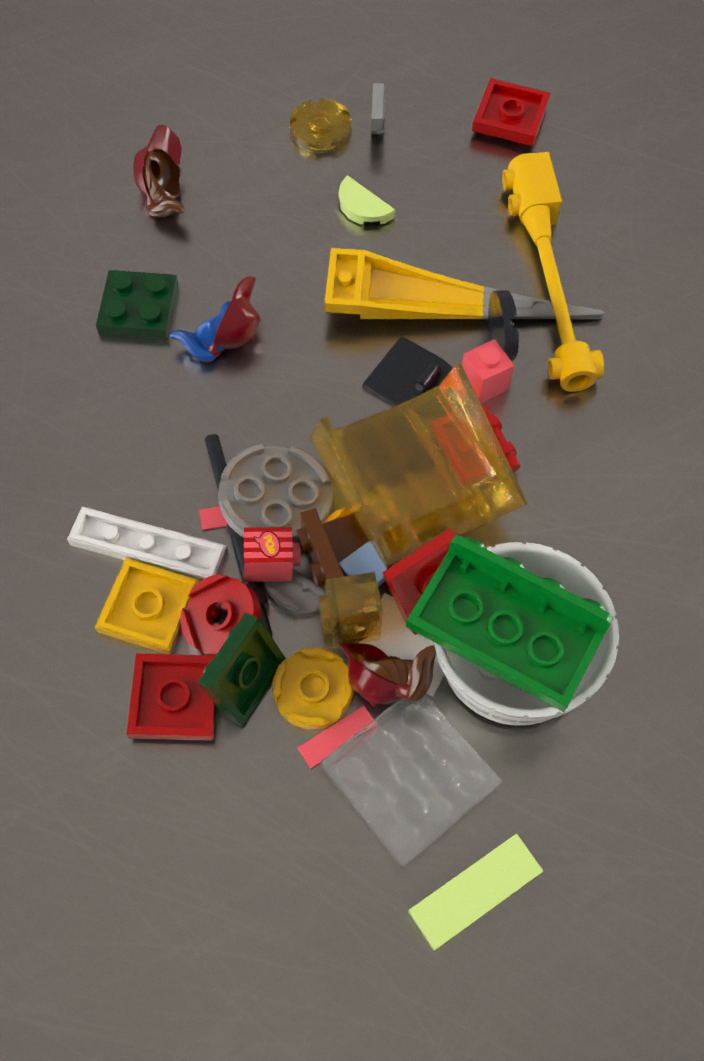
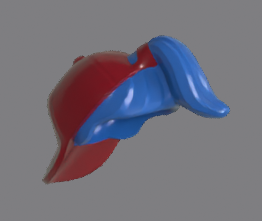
[170,276,261,362]

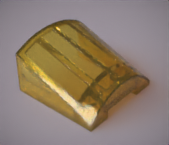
[309,364,528,567]

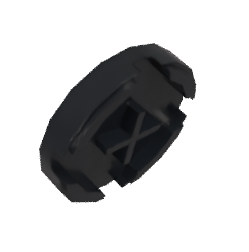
[488,290,519,361]

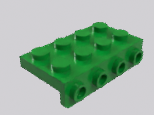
[406,535,613,712]

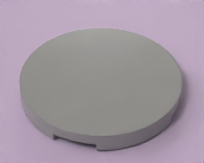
[218,444,333,542]

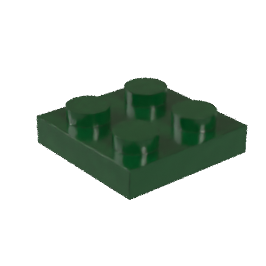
[96,270,178,339]
[197,612,286,726]

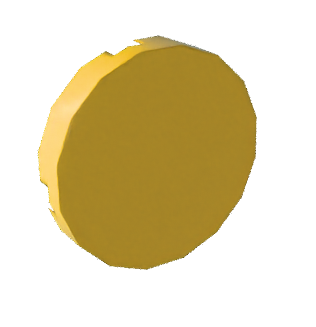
[273,648,354,730]

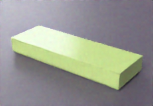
[408,833,543,951]

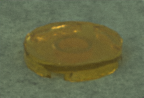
[290,98,352,152]

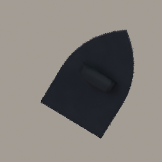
[362,336,473,418]

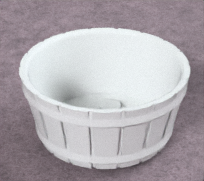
[433,542,619,726]

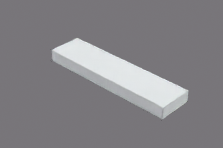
[67,507,228,581]

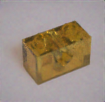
[319,572,383,648]

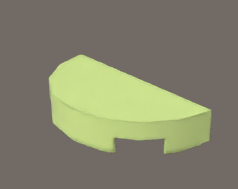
[338,175,395,225]

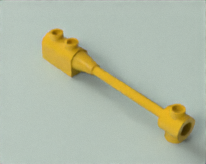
[502,152,604,392]

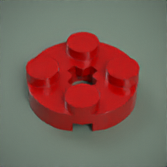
[180,574,261,655]

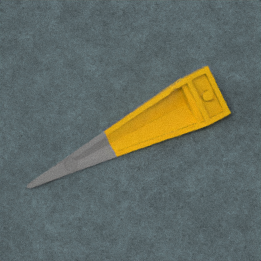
[325,248,605,319]

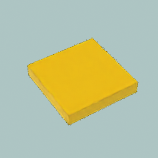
[94,558,200,654]

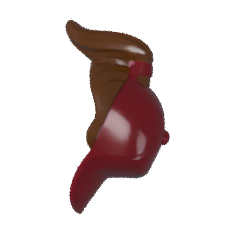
[133,125,184,218]
[338,642,436,706]

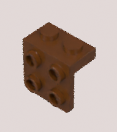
[296,508,399,602]

